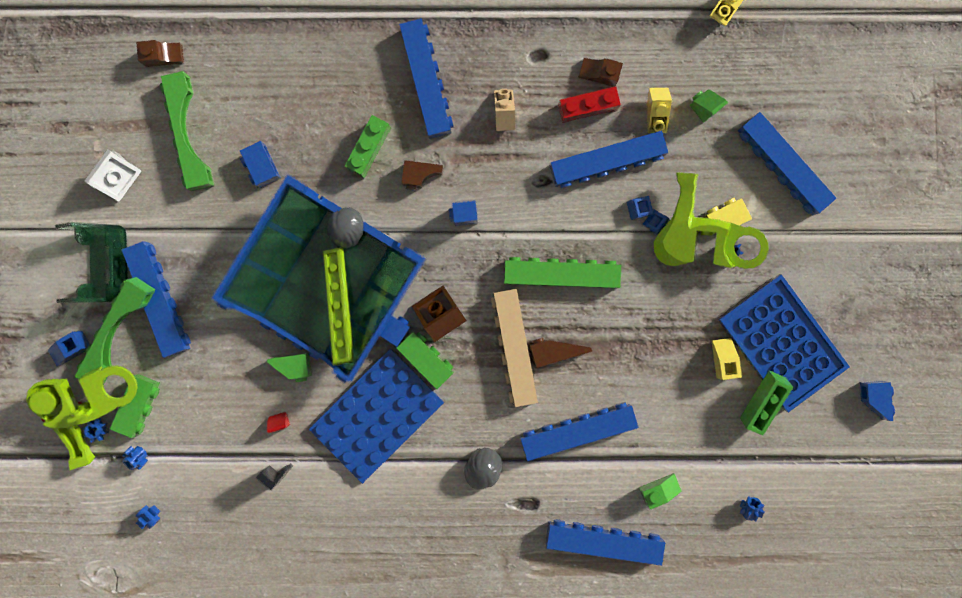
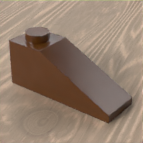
[529,337,592,368]

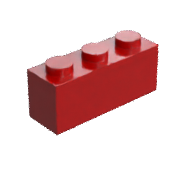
[558,86,621,123]

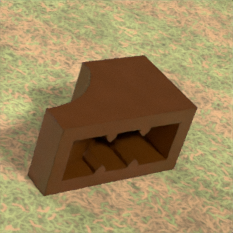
[136,40,184,67]
[578,58,623,87]
[402,160,443,191]

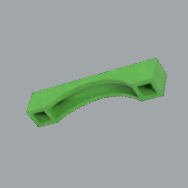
[160,71,214,191]
[74,277,156,384]

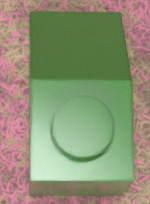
[689,89,728,123]
[267,353,312,382]
[639,473,682,510]

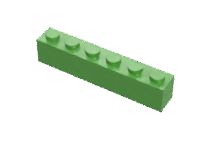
[504,257,621,288]

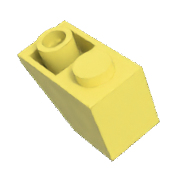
[710,0,743,26]
[647,88,672,133]
[703,198,752,225]
[711,338,742,380]

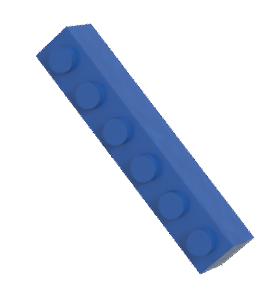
[399,18,454,139]
[737,112,837,216]
[549,131,668,189]
[122,241,191,358]
[520,402,639,461]
[545,519,665,566]

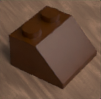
[412,285,467,342]

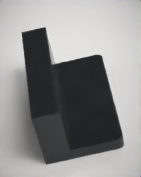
[256,463,293,490]

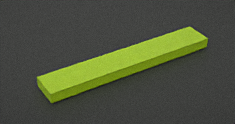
[323,247,354,365]

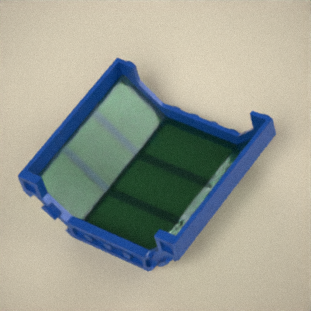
[212,174,426,383]

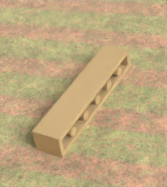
[491,289,538,407]

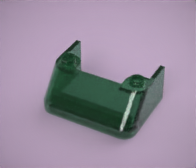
[55,222,128,303]

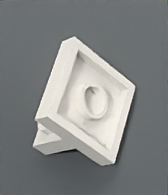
[85,149,141,201]

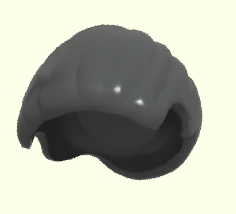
[327,207,364,249]
[464,448,503,490]

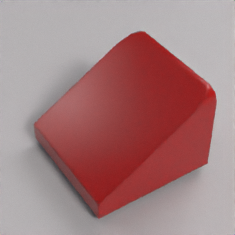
[267,412,290,433]

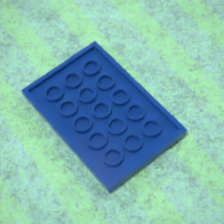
[718,274,850,413]
[309,348,444,484]

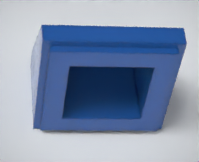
[627,196,654,220]
[643,209,670,235]

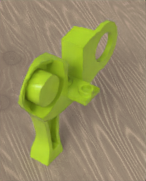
[653,172,769,269]
[26,366,138,470]

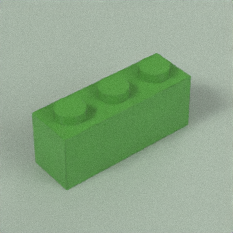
[345,115,391,178]
[397,332,454,389]
[740,370,793,436]
[110,374,160,438]

